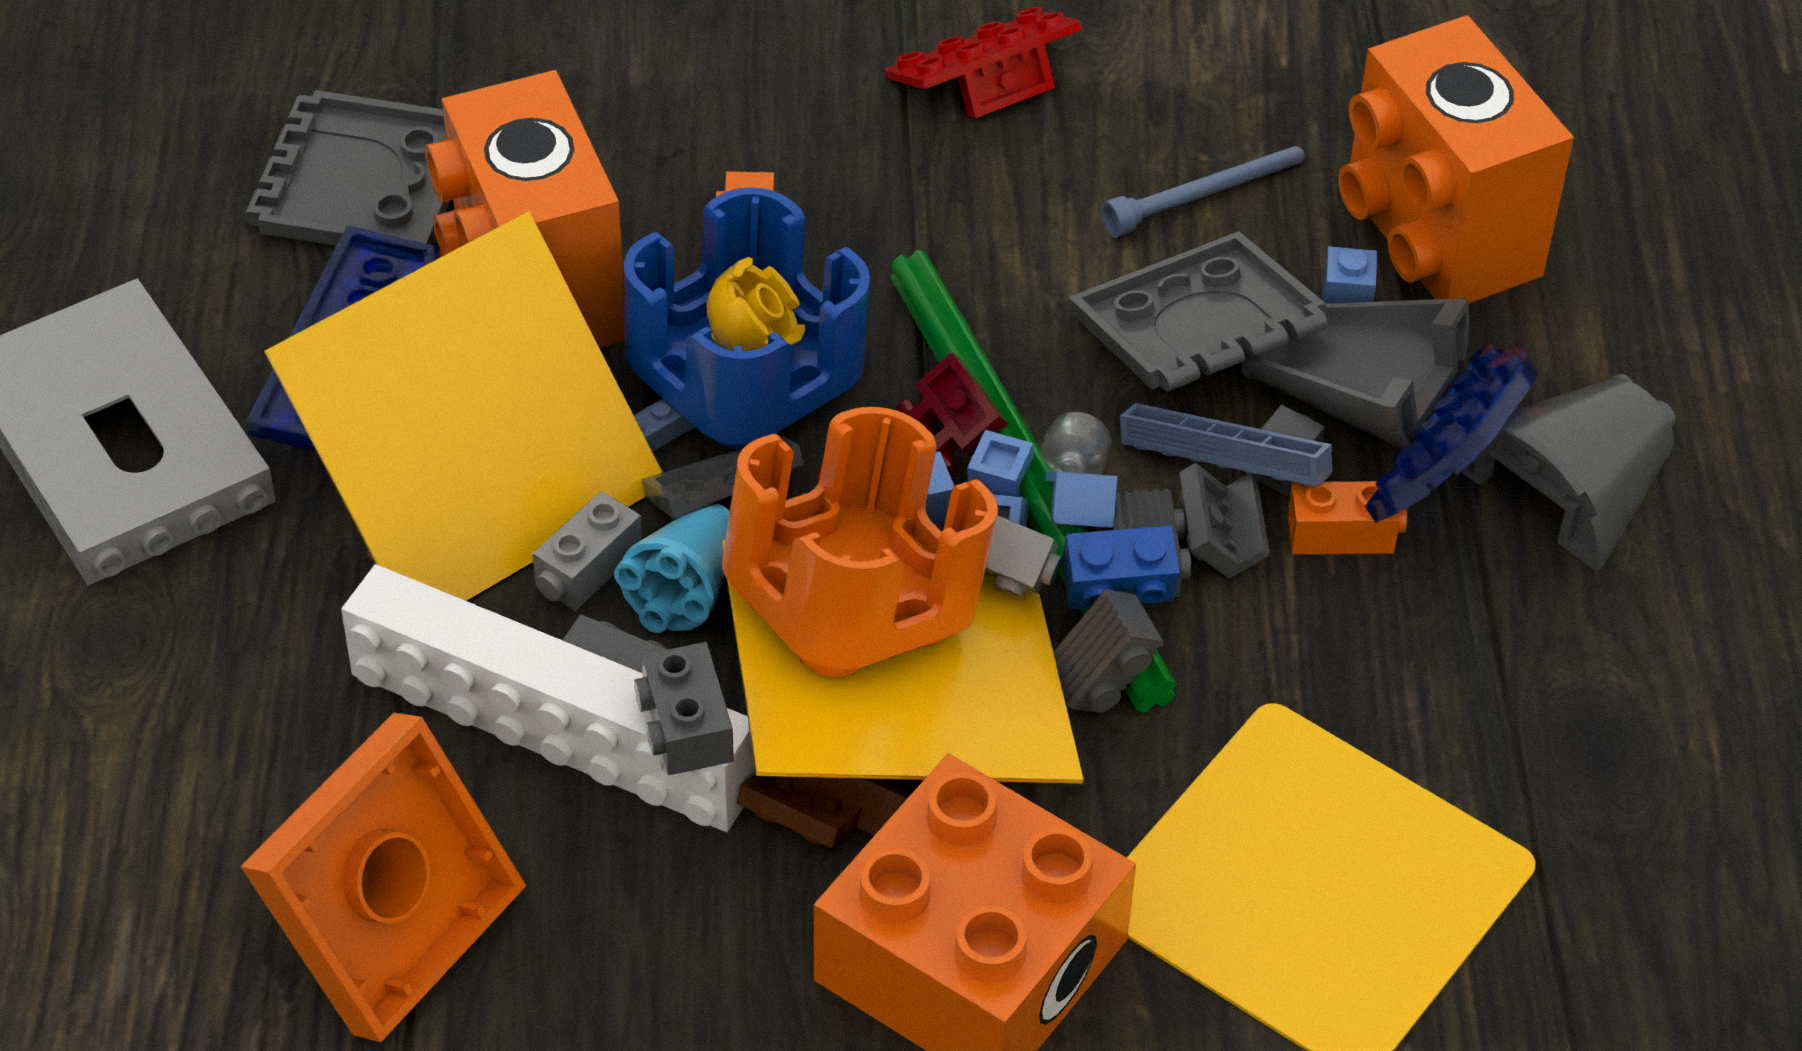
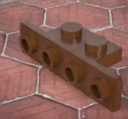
[737,773,911,848]

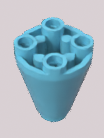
[614,503,730,633]

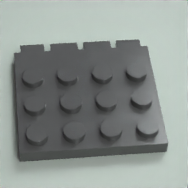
[244,90,450,260]
[1068,231,1328,392]

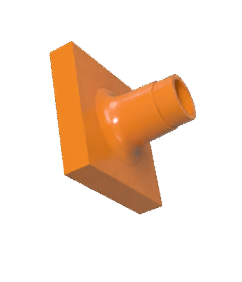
[240,713,526,1042]

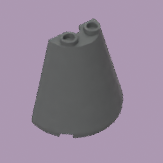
[1242,299,1469,453]
[1441,374,1676,572]

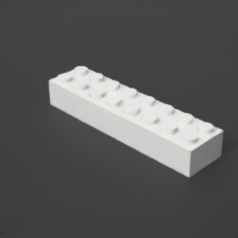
[341,564,756,833]

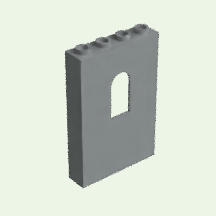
[0,278,276,586]

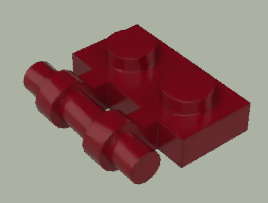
[895,352,1009,478]

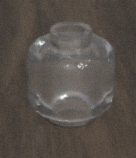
[1040,411,1111,475]

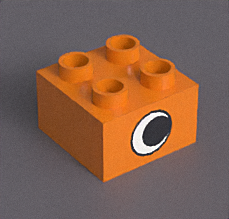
[1338,15,1574,304]
[425,70,624,348]
[814,753,1136,1051]

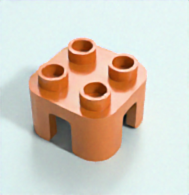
[722,407,998,677]

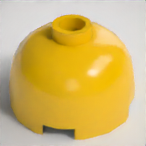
[706,257,805,351]

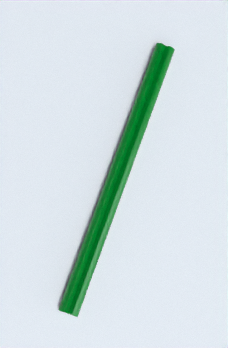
[890,250,1177,712]

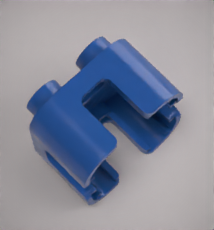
[624,187,870,449]

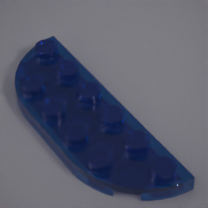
[1365,344,1538,523]

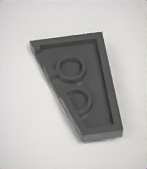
[642,436,803,519]

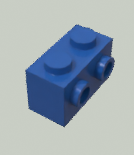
[1062,525,1179,610]

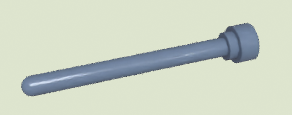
[1101,146,1305,238]

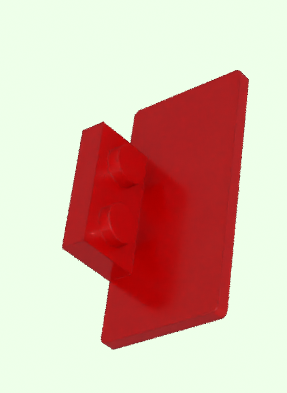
[884,7,1082,118]

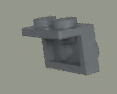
[1179,463,1270,579]

